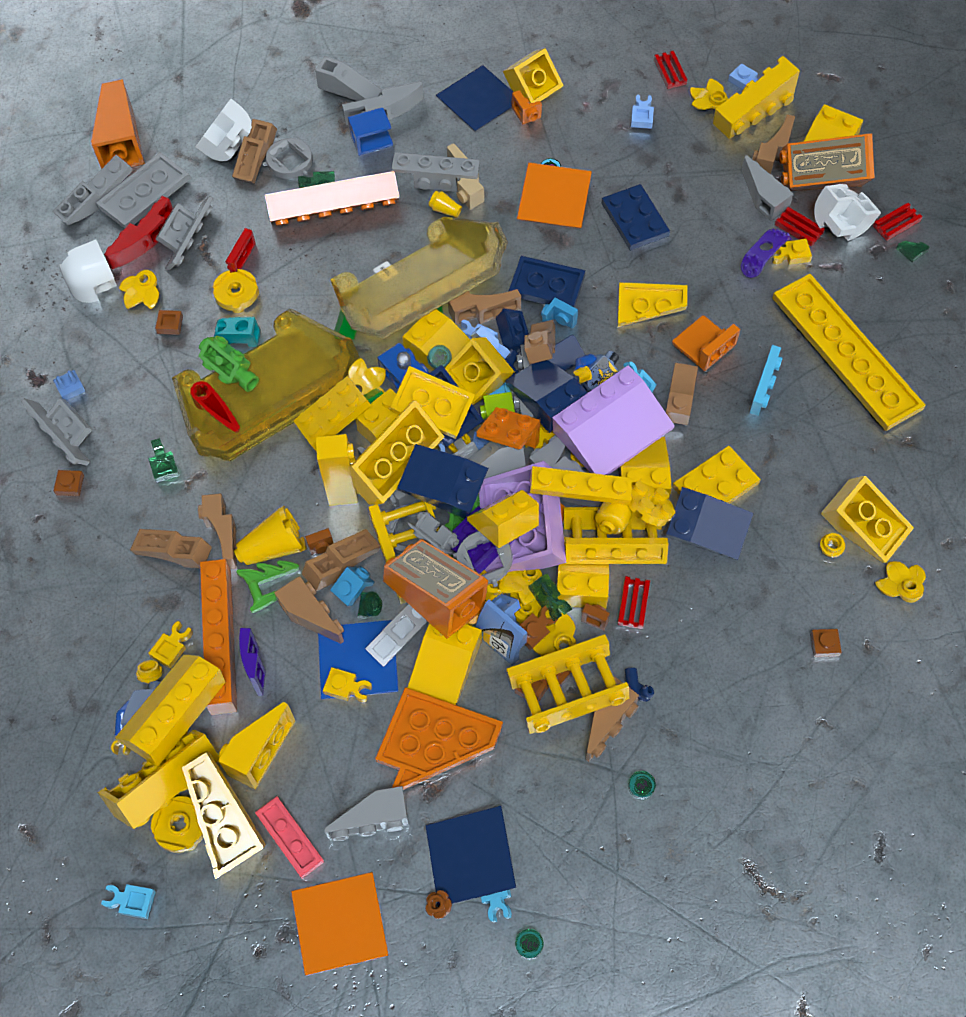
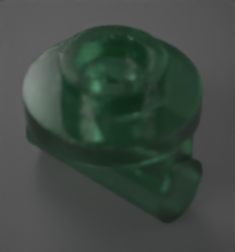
[357,591,382,619]

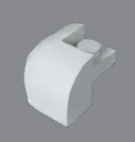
[195,99,252,161]
[814,184,881,241]
[59,240,117,303]

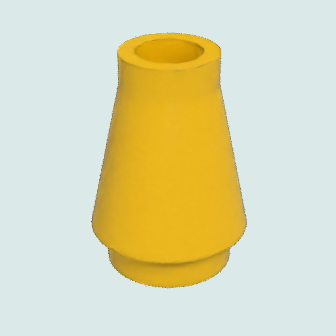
[429,190,462,218]

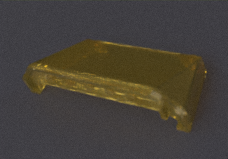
[330,217,508,339]
[172,309,360,461]

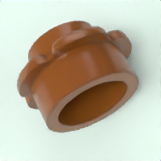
[425,890,452,919]

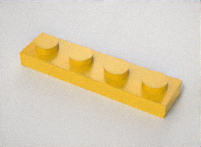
[530,466,632,505]

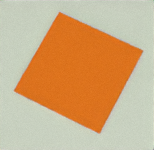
[517,162,592,228]
[291,872,389,976]

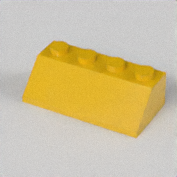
[349,400,444,505]
[115,655,226,767]

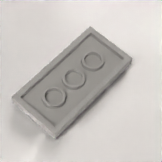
[96,152,190,229]

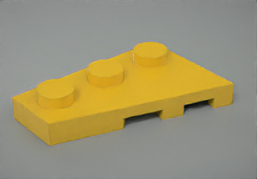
[618,282,688,327]

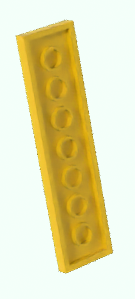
[772,274,926,431]

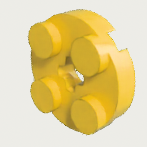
[213,269,259,313]
[628,481,675,526]
[151,796,204,853]

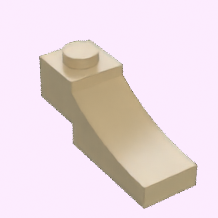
[447,143,484,210]

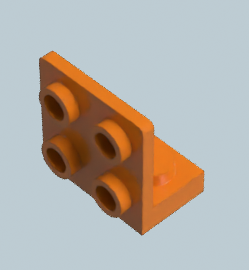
[672,315,740,371]
[477,407,540,449]

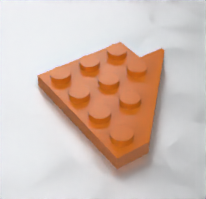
[375,688,503,790]

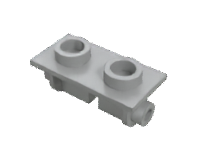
[407,511,459,555]

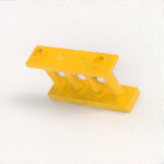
[368,500,449,605]
[564,507,669,564]
[506,634,630,734]

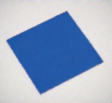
[318,620,399,699]

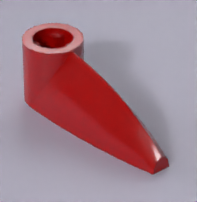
[190,381,240,433]

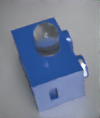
[377,342,429,390]

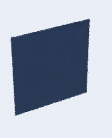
[436,65,513,131]
[425,806,516,907]

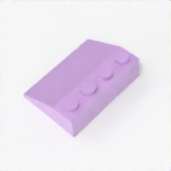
[552,365,674,475]
[479,461,566,573]

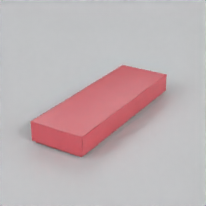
[255,796,324,879]

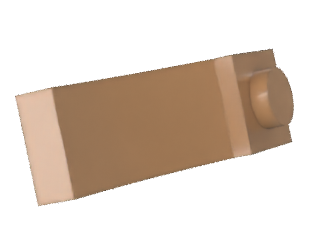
[752,115,795,174]
[232,119,277,184]
[448,289,521,325]
[524,320,556,364]
[666,363,698,425]
[198,493,237,570]
[130,529,212,569]
[302,529,380,592]

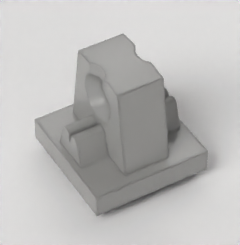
[453,438,479,459]

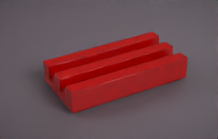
[654,50,688,89]
[873,203,923,241]
[775,207,825,247]
[225,228,256,273]
[618,576,650,629]

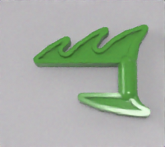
[236,560,300,613]

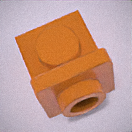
[512,90,542,125]

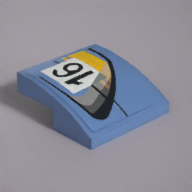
[476,600,527,666]

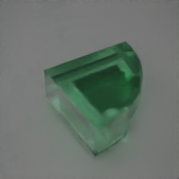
[896,241,930,263]

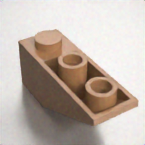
[274,576,344,644]
[586,676,639,762]

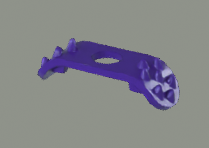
[741,228,792,278]

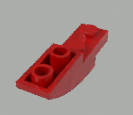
[104,196,173,269]

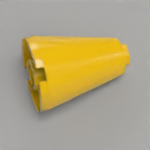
[234,506,307,565]

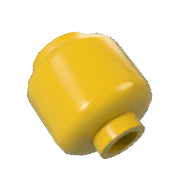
[595,502,632,534]

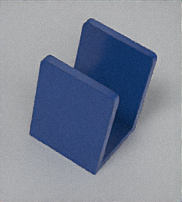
[348,108,393,156]

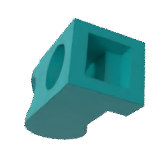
[214,317,261,347]

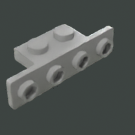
[392,153,480,192]
[156,196,213,271]
[21,398,92,466]

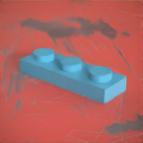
[750,345,783,416]

